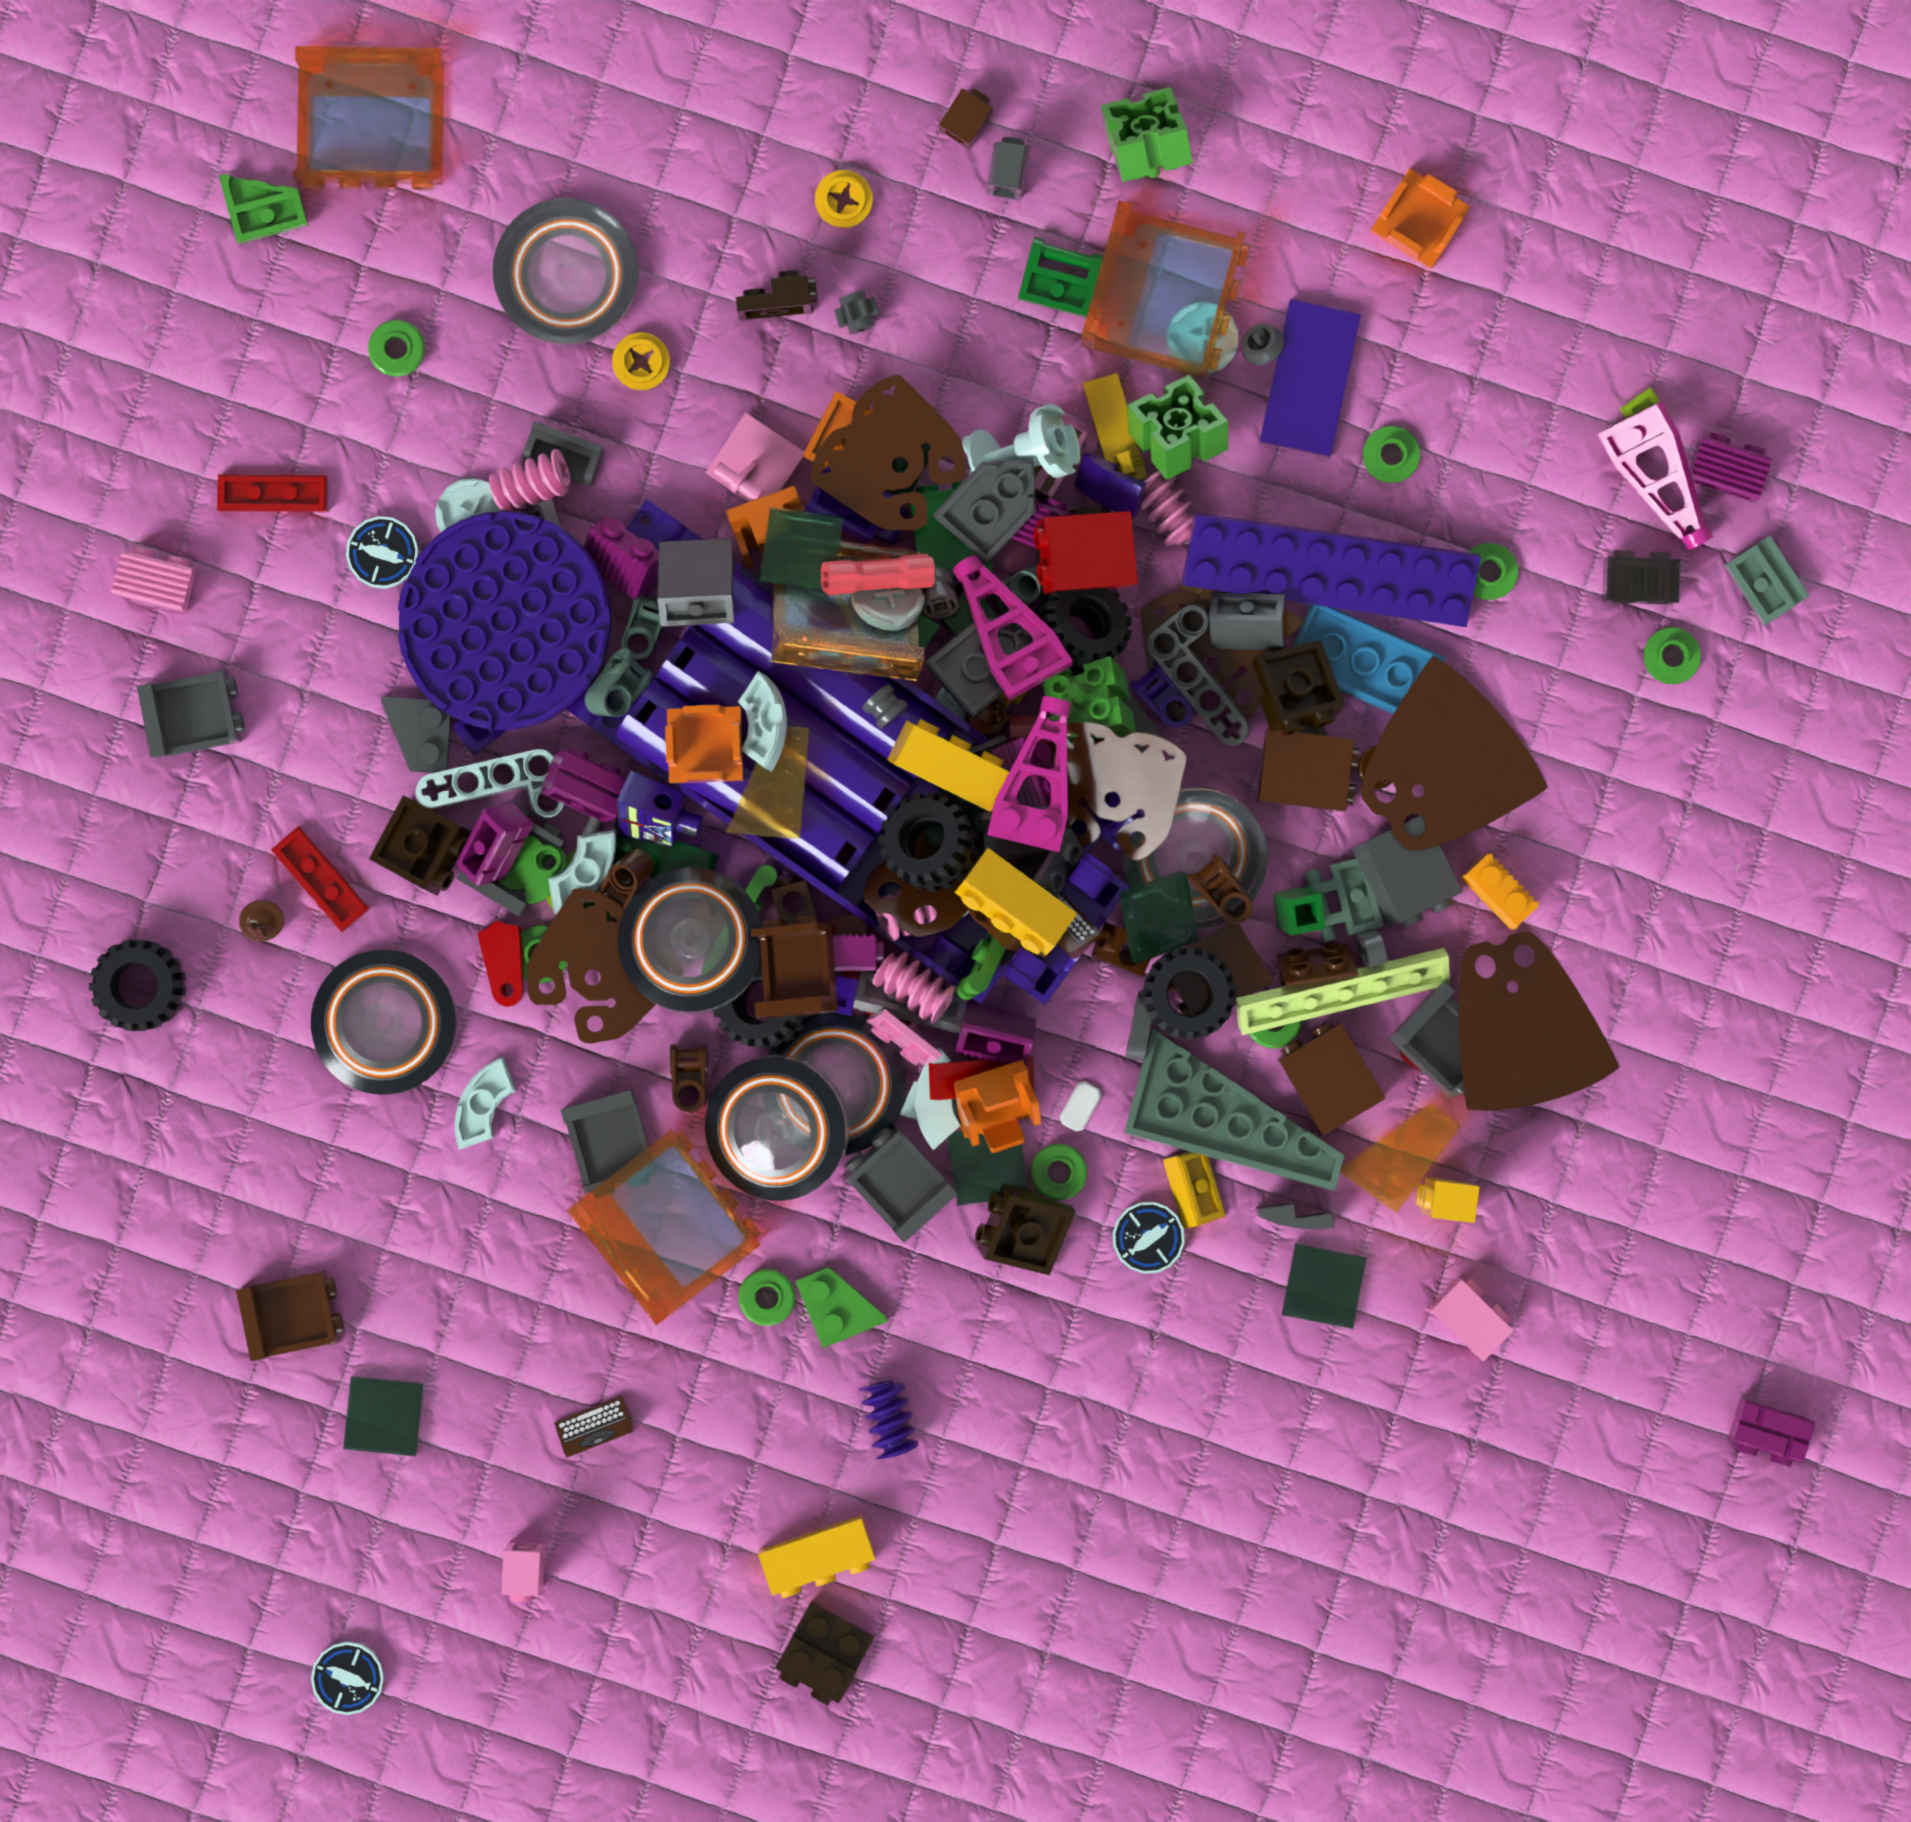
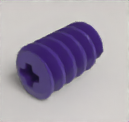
[859,1380,919,1459]

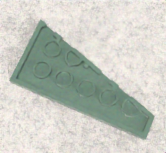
[1124,1028,1344,1191]

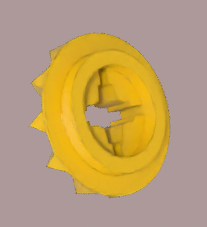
[815,170,873,229]
[612,332,670,391]

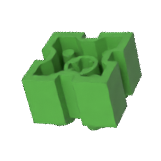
[1100,87,1193,182]
[1127,375,1229,480]
[1043,656,1136,743]

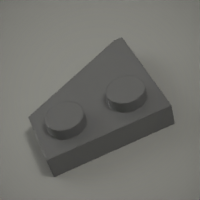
[381,696,452,773]

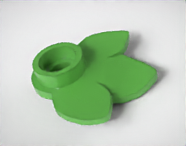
[498,835,567,905]

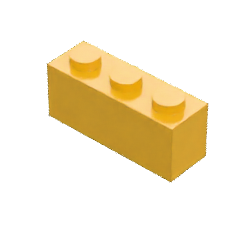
[887,719,1009,812]
[954,848,1077,958]
[1415,1176,1480,1223]
[758,1515,876,1598]

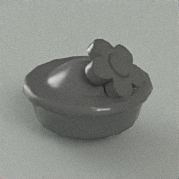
[1242,324,1284,365]

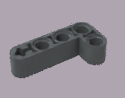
[1148,602,1251,746]

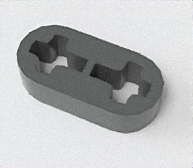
[1355,929,1387,968]
[1125,991,1152,1062]

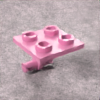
[705,412,804,502]
[867,1009,942,1065]

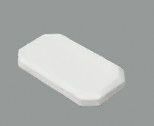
[1060,1081,1102,1132]

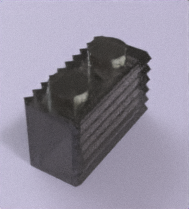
[1602,550,1680,605]

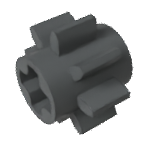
[834,291,880,334]

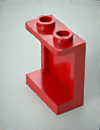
[1033,511,1138,594]

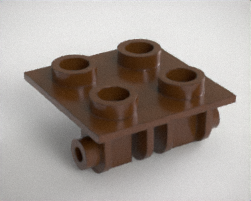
[1276,942,1358,986]

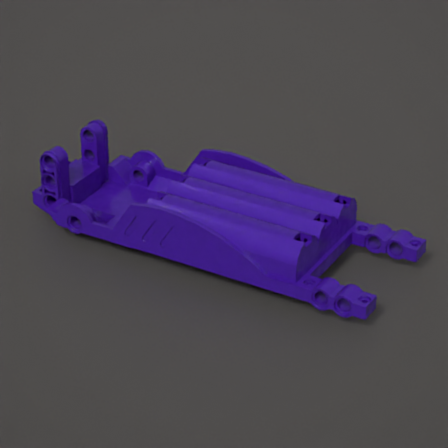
[567,499,1130,1006]

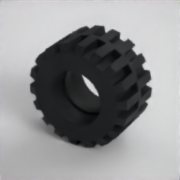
[1035,588,1132,675]
[879,792,980,892]
[89,940,187,1031]
[1143,948,1236,1039]
[712,958,809,1048]

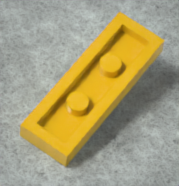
[1082,373,1148,480]

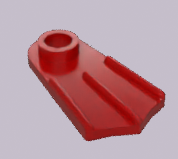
[477,920,524,1007]

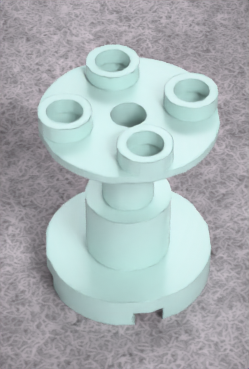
[962,404,1080,478]

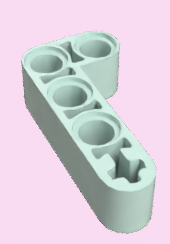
[415,749,564,819]

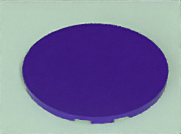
[398,511,612,730]

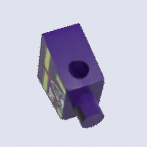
[617,771,703,847]

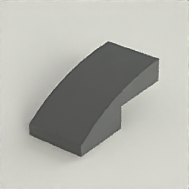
[1256,1203,1334,1229]

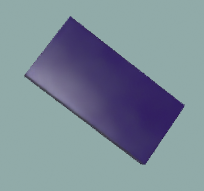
[1259,299,1361,457]

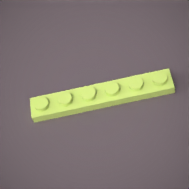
[1236,948,1451,1035]

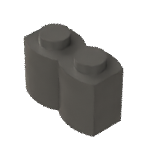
[987,137,1030,200]

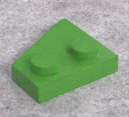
[219,174,309,245]
[795,1267,888,1348]

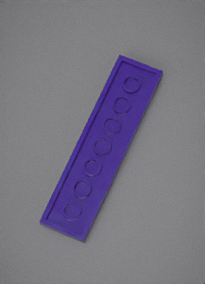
[1181,512,1481,627]

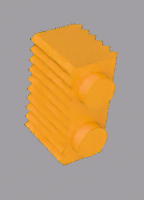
[1460,854,1539,929]

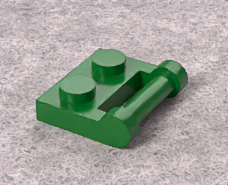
[1017,237,1104,319]

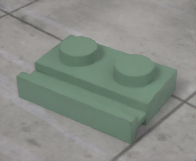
[1724,536,1809,626]

